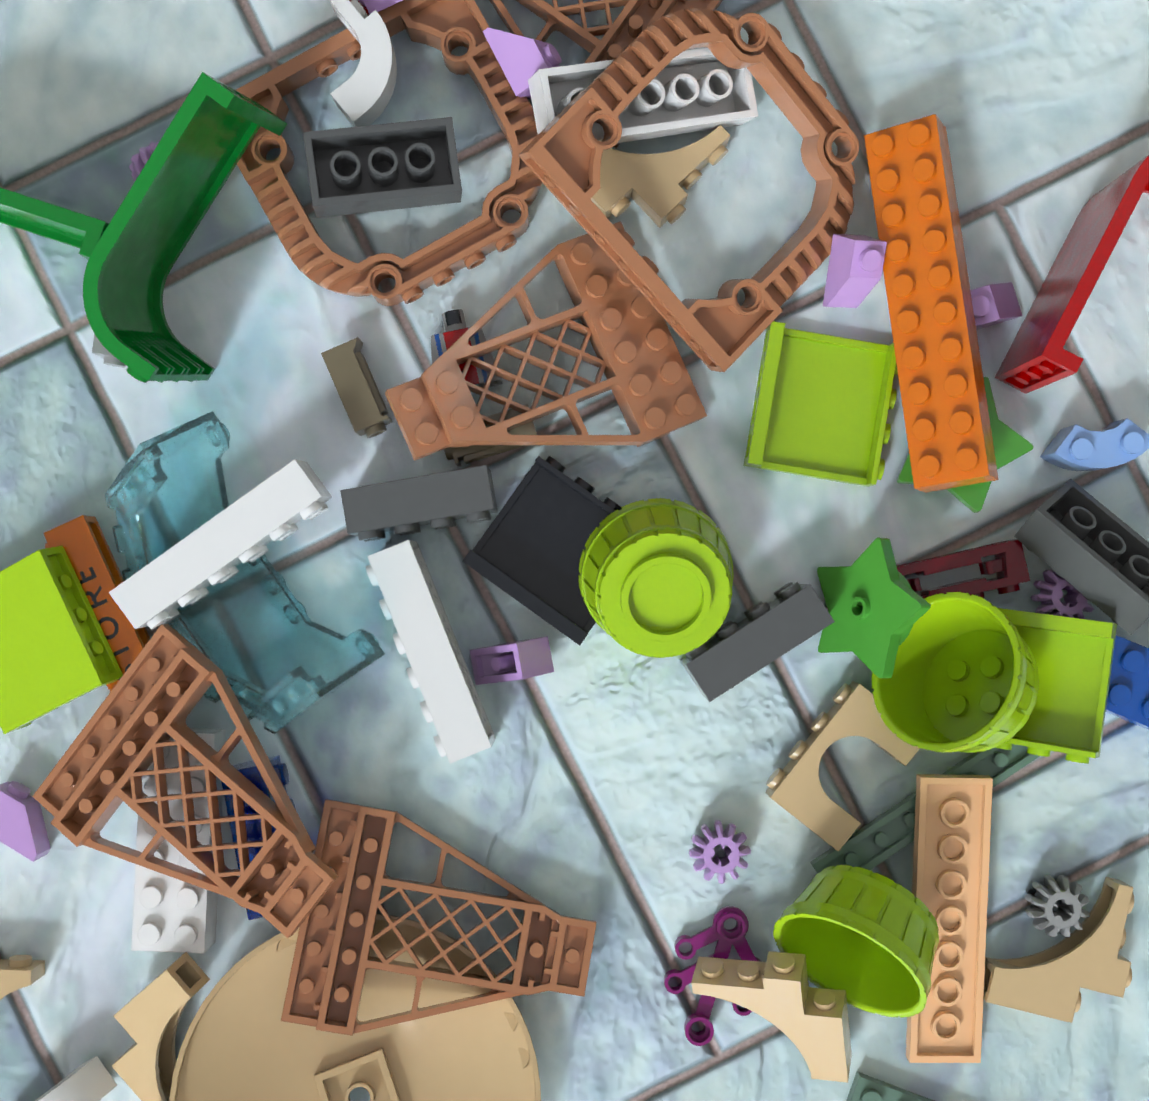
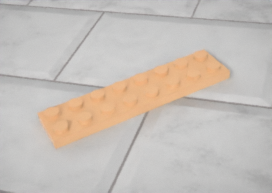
[906,774,993,1063]

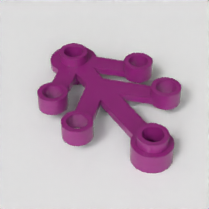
[664,906,762,1046]

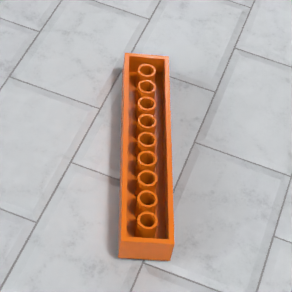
[864,114,999,493]

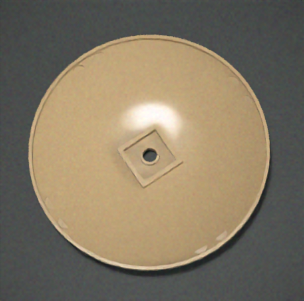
[169,914,541,1101]

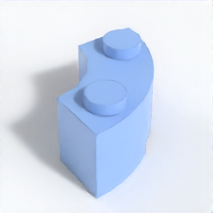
[1040,418,1149,471]

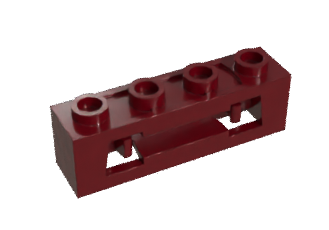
[897,539,1031,599]

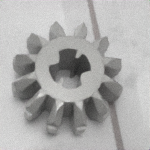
[1025,875,1090,937]

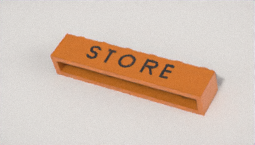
[43,515,150,691]

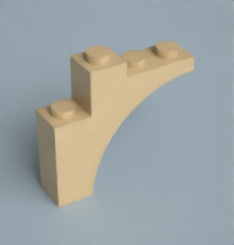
[591,125,730,228]
[984,877,1134,1023]
[691,951,852,1083]

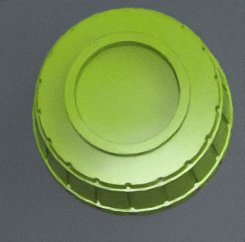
[578,498,734,658]
[871,592,1039,753]
[773,865,939,1018]

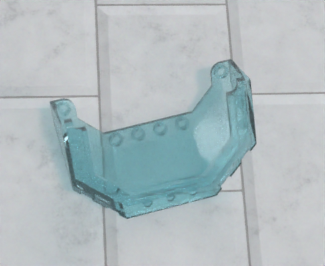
[105,411,385,734]

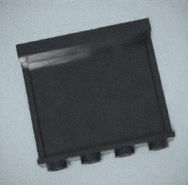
[463,456,622,646]

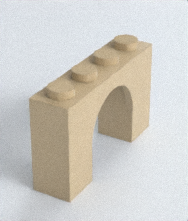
[766,681,920,852]

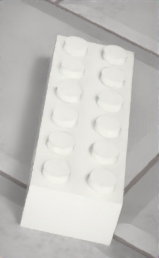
[528,42,758,143]
[109,459,332,630]
[366,540,496,764]
[131,728,226,954]

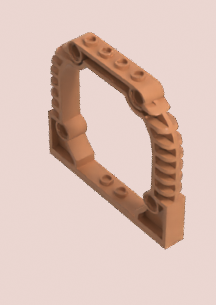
[236,0,542,306]
[518,8,859,372]

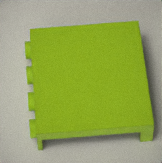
[743,321,898,487]
[0,545,123,734]
[995,608,1117,764]

